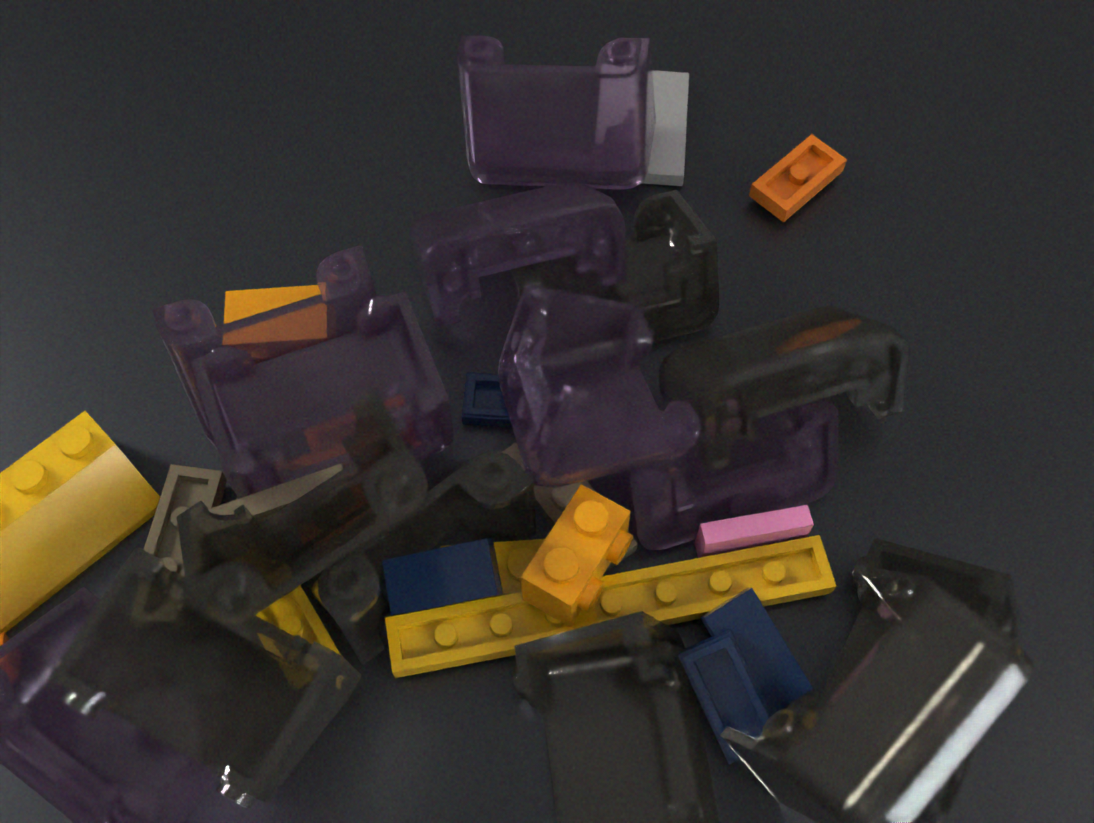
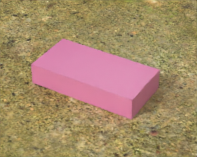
[694,505,814,558]

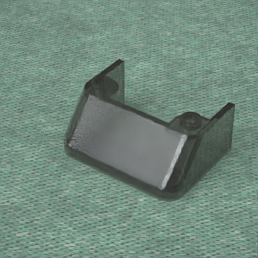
[720,568,1033,823]

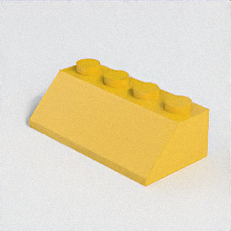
[0,411,160,634]

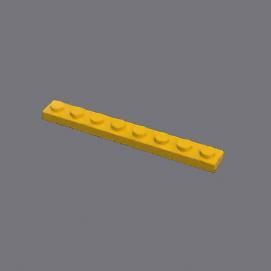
[385,535,836,678]

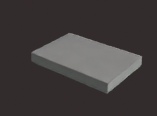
[592,67,689,186]

